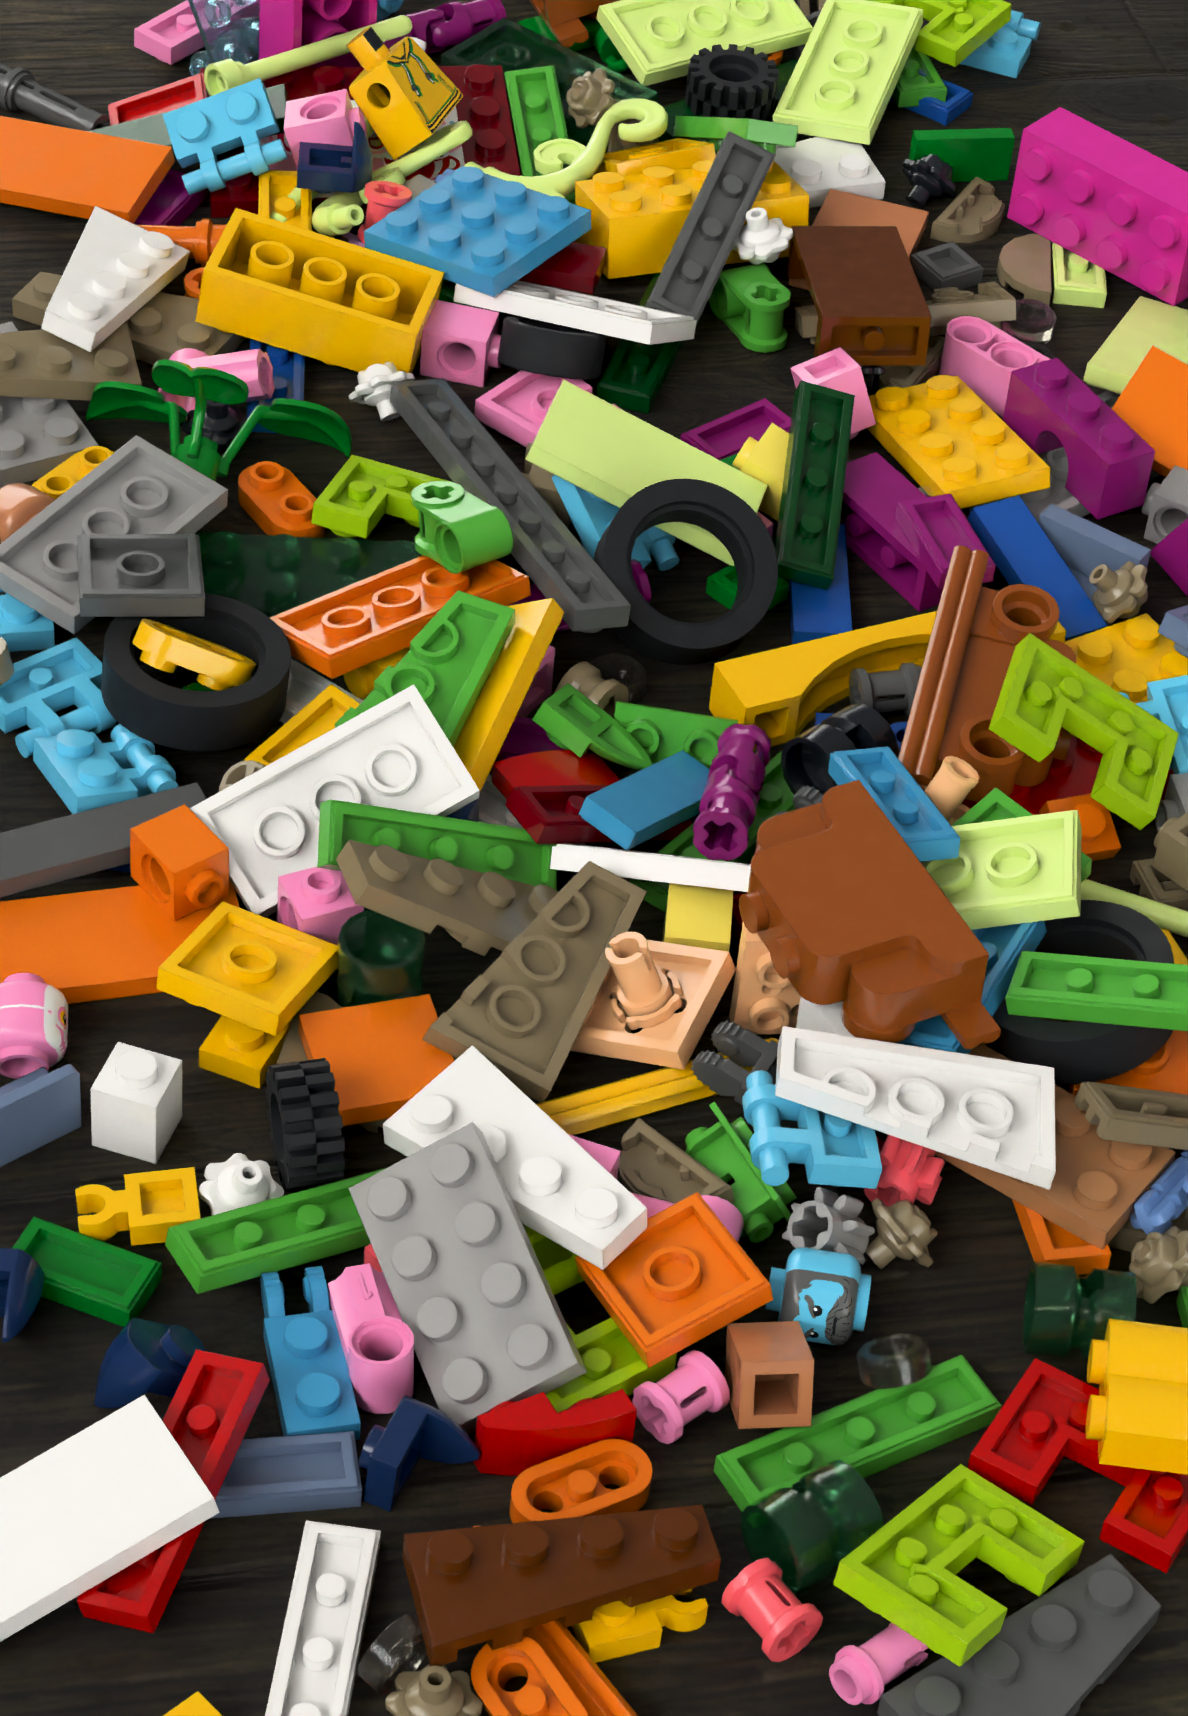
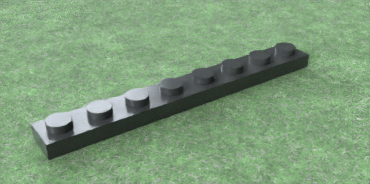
[389,378,631,633]

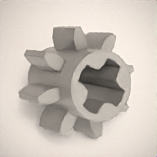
[782,1187,875,1264]

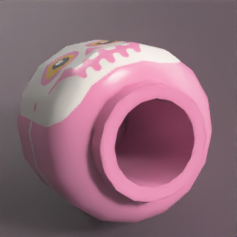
[0,973,68,1079]

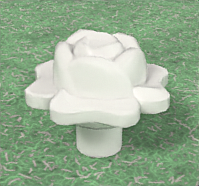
[732,207,794,265]
[348,362,415,422]
[198,1153,284,1215]

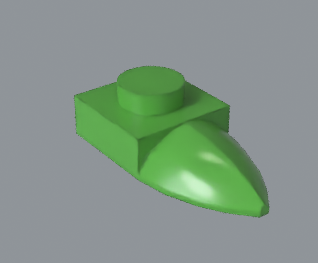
[532,683,653,770]

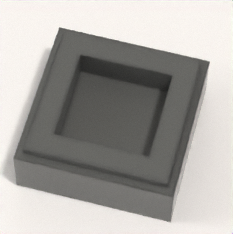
[910,241,984,292]

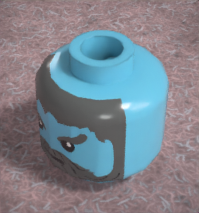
[765,1247,872,1346]

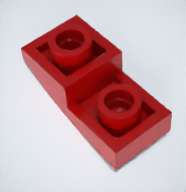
[491,750,620,800]
[473,1389,637,1476]

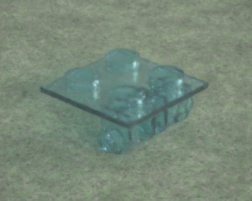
[188,0,260,76]

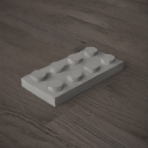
[0,322,99,488]
[0,435,228,634]
[349,1122,587,1435]

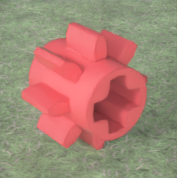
[864,1134,945,1206]

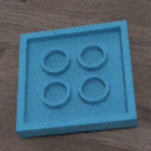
[364,166,591,297]

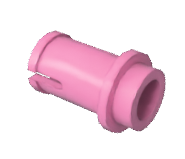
[829,1623,928,1705]

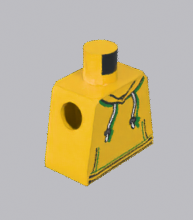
[346,26,463,161]

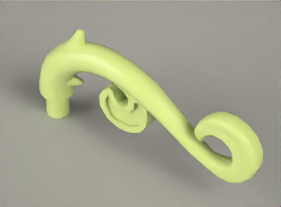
[464,98,668,198]
[312,120,473,237]

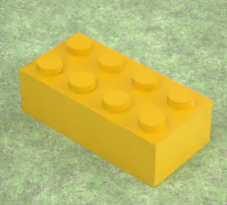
[575,160,809,279]
[195,208,445,373]

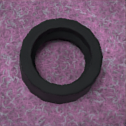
[498,316,607,380]

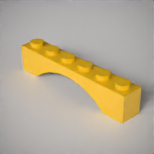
[709,611,1067,751]

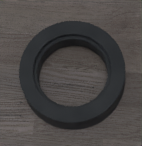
[593,479,778,665]
[101,593,291,751]
[986,900,1174,1084]

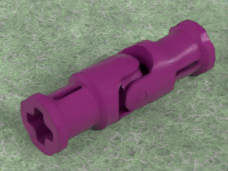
[383,0,507,55]
[693,724,771,861]

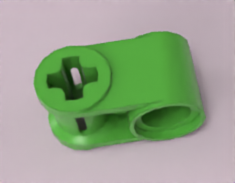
[708,263,791,353]
[411,481,513,574]

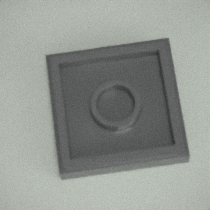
[77,534,205,617]

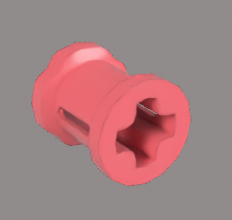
[357,181,412,244]
[721,1558,823,1662]

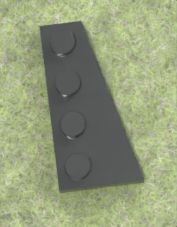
[877,1553,1162,1716]

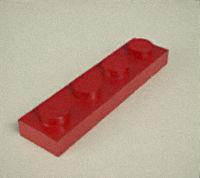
[77,1349,270,1634]

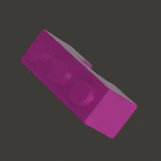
[1003,358,1155,520]

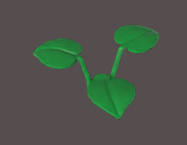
[86,359,352,482]

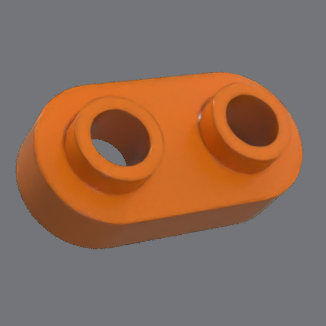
[238,461,325,549]
[510,1439,653,1523]
[471,1635,588,1716]

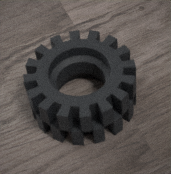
[685,44,779,121]
[265,1058,345,1190]

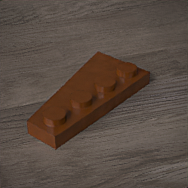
[402,1505,721,1666]

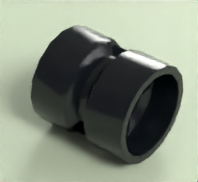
[781,703,899,795]

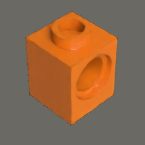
[130,804,229,921]

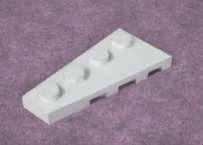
[383,1045,647,1270]

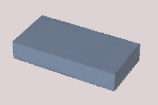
[211,1431,362,1519]

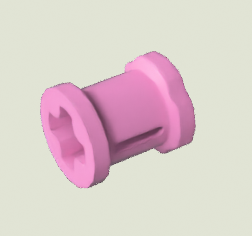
[632,1350,730,1444]

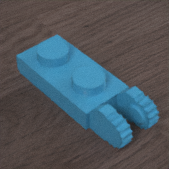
[260,1266,361,1440]

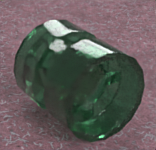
[336,910,425,1008]
[1022,1261,1137,1360]
[741,1460,884,1595]

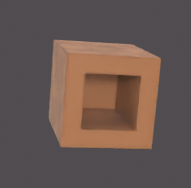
[725,1321,814,1429]

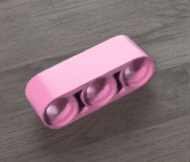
[939,316,1051,417]

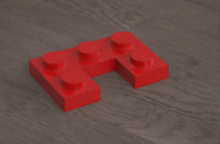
[967,1358,1188,1574]

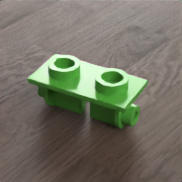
[614,701,738,769]
[685,1101,797,1243]

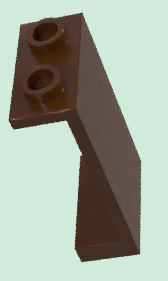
[787,226,932,366]

